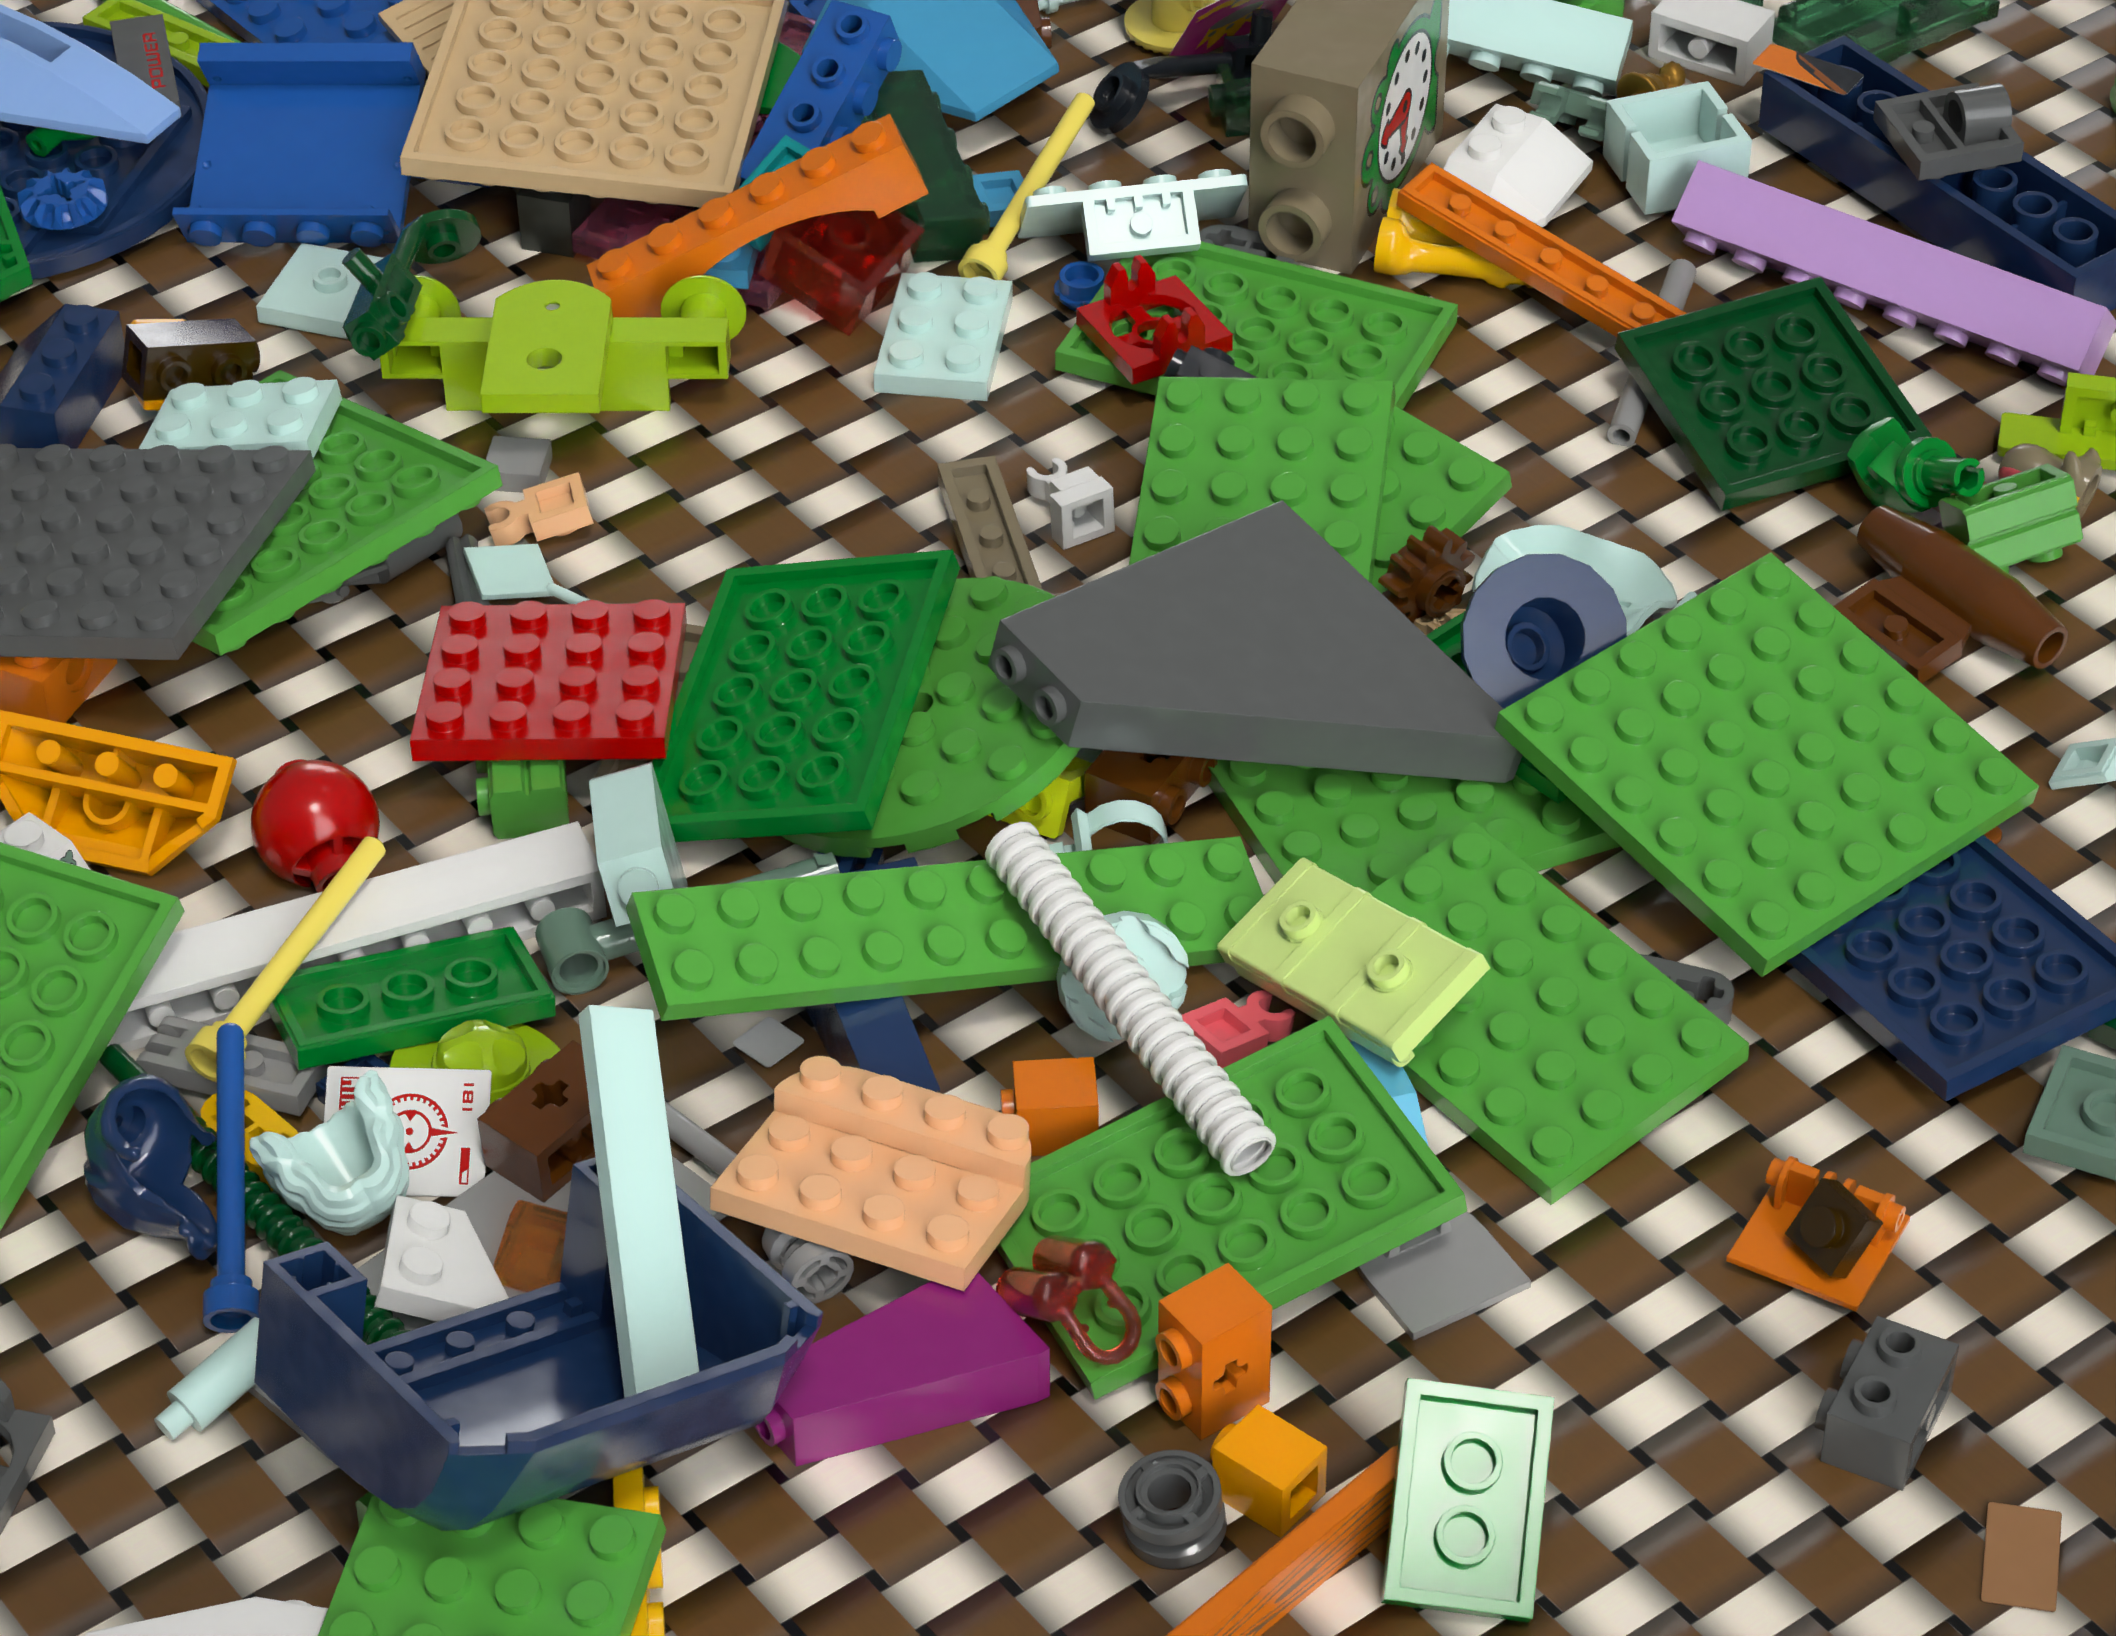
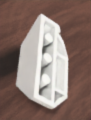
[1444,104,1593,227]

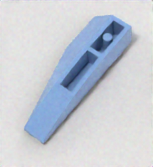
[0,4,181,144]

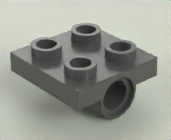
[1873,82,2024,181]

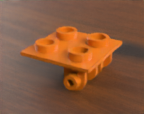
[1726,1156,1911,1312]

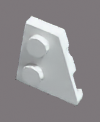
[374,1195,509,1322]

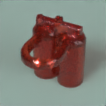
[996,1235,1142,1365]

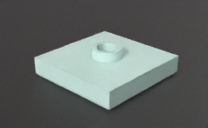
[256,243,383,339]

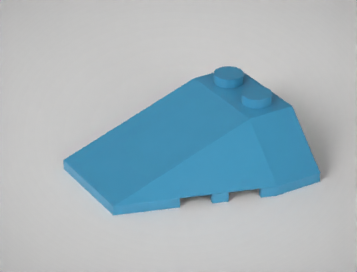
[802,0,1060,122]

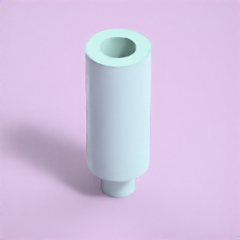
[154,1317,259,1440]

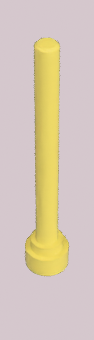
[958,93,1095,280]
[185,837,386,1082]

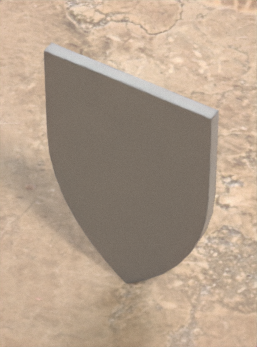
[1356,1212,1531,1341]

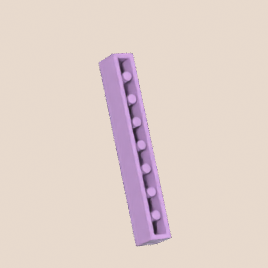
[1671,160,2116,386]

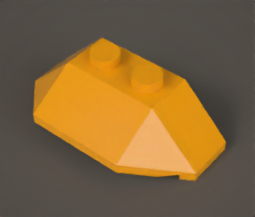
[0,710,237,876]

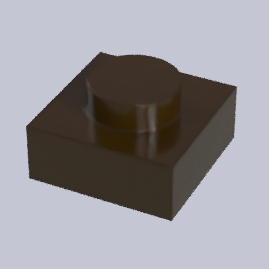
[1785,1178,1883,1278]

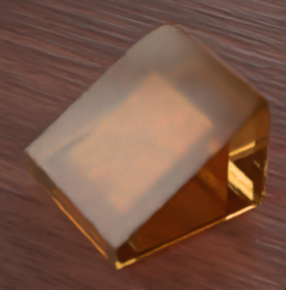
[493,1200,568,1292]

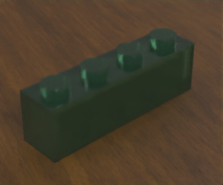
[860,70,990,263]

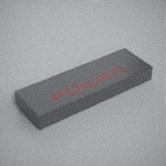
[110,14,182,117]

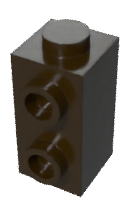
[122,318,260,401]

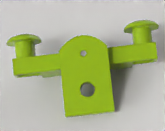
[380,275,746,413]

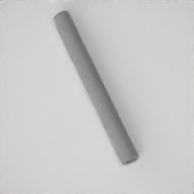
[1607,259,1697,447]

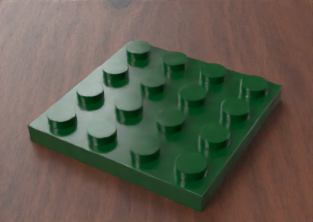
[1614,276,1932,511]

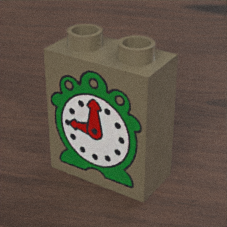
[1248,0,1450,275]

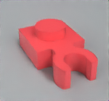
[1182,990,1296,1068]

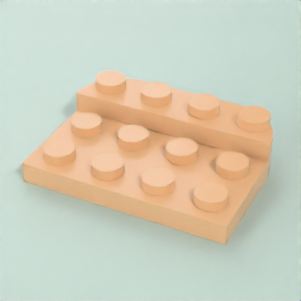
[710,1056,1031,1291]

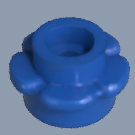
[1054,261,1105,311]

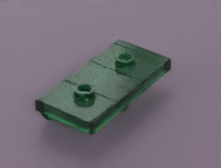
[1772,0,2000,63]

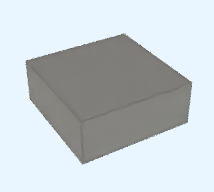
[486,436,552,493]

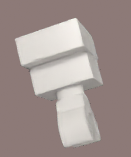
[1026,458,1115,550]

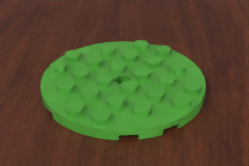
[781,576,1081,858]

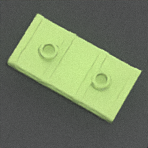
[1217,857,1490,1067]

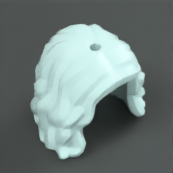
[249,1070,409,1236]

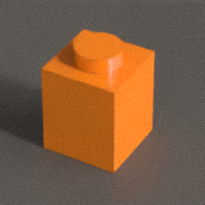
[1000,1057,1099,1156]

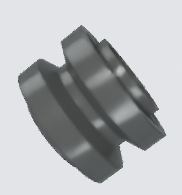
[1118,1450,1227,1569]

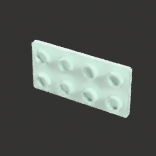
[1017,169,1248,262]

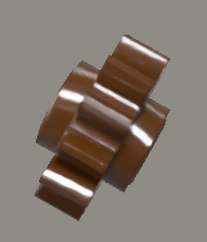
[1378,525,1475,624]

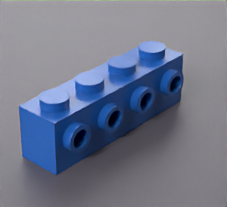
[740,0,902,224]

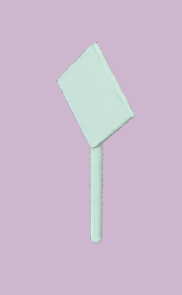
[463,544,589,604]

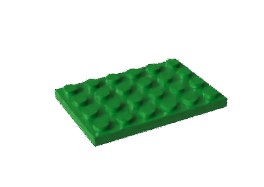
[652,549,960,843]

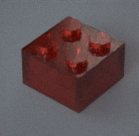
[757,210,925,336]

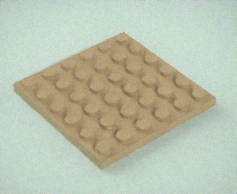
[400,0,787,208]

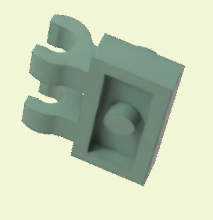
[1529,81,1608,141]

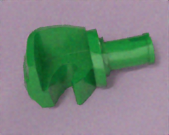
[1847,417,1985,513]

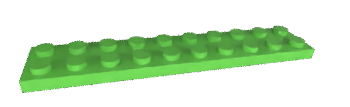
[626,836,1264,1021]

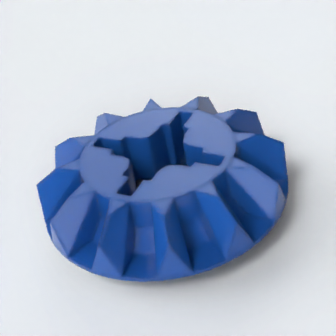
[17,167,108,230]

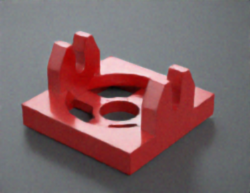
[1076,254,1233,385]

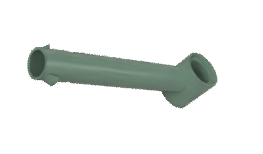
[535,852,840,995]

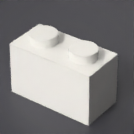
[1648,0,1775,87]

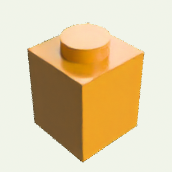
[1210,1404,1327,1538]

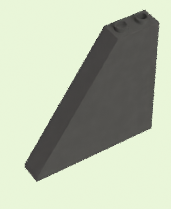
[988,500,1523,783]

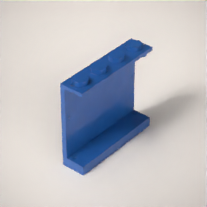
[172,42,426,247]

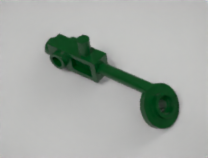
[342,209,481,361]

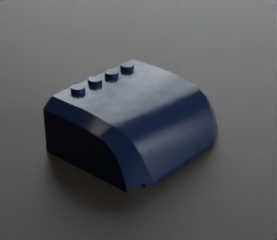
[254,1157,823,1531]

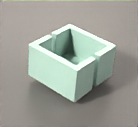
[1603,81,1752,215]

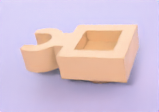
[484,472,594,546]

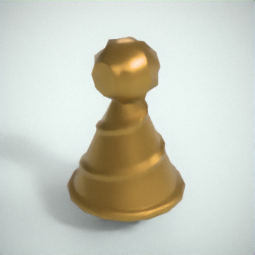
[1616,61,1686,98]

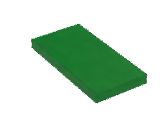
[267,926,556,1070]

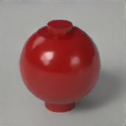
[251,759,380,893]

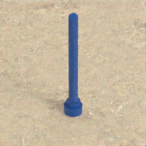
[203,1023,260,1333]

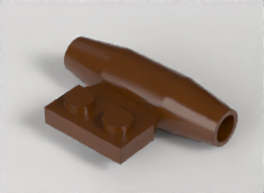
[1833,505,2068,684]

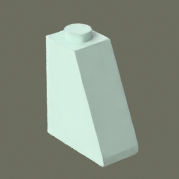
[589,762,688,927]

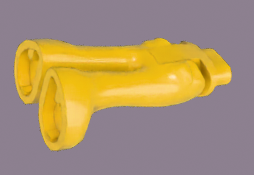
[1374,188,1533,288]

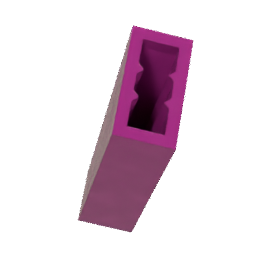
[755,1273,1050,1467]

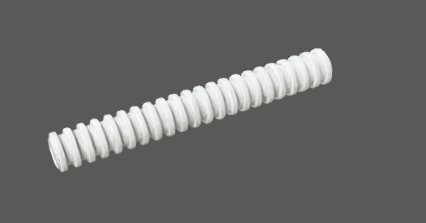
[985,822,1276,1176]

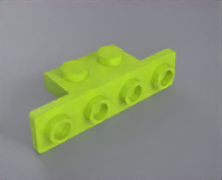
[1997,372,2116,470]

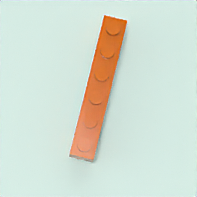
[586,113,929,317]

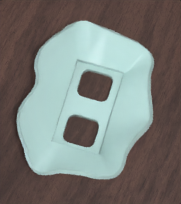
[1472,525,1677,636]

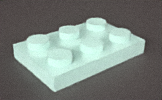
[873,272,1013,401]
[139,377,342,458]

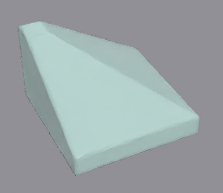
[2048,738,2116,790]

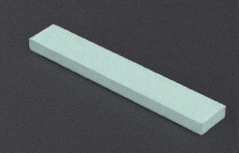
[578,1005,699,1398]

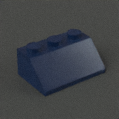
[0,304,125,448]

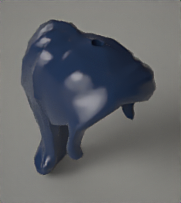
[83,1073,217,1260]

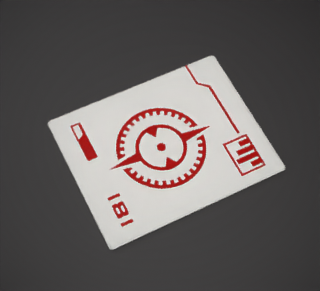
[324,1066,492,1197]

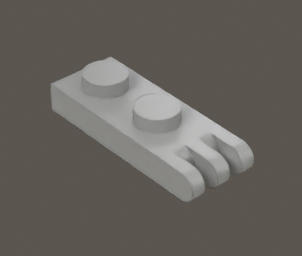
[136,1016,328,1116]

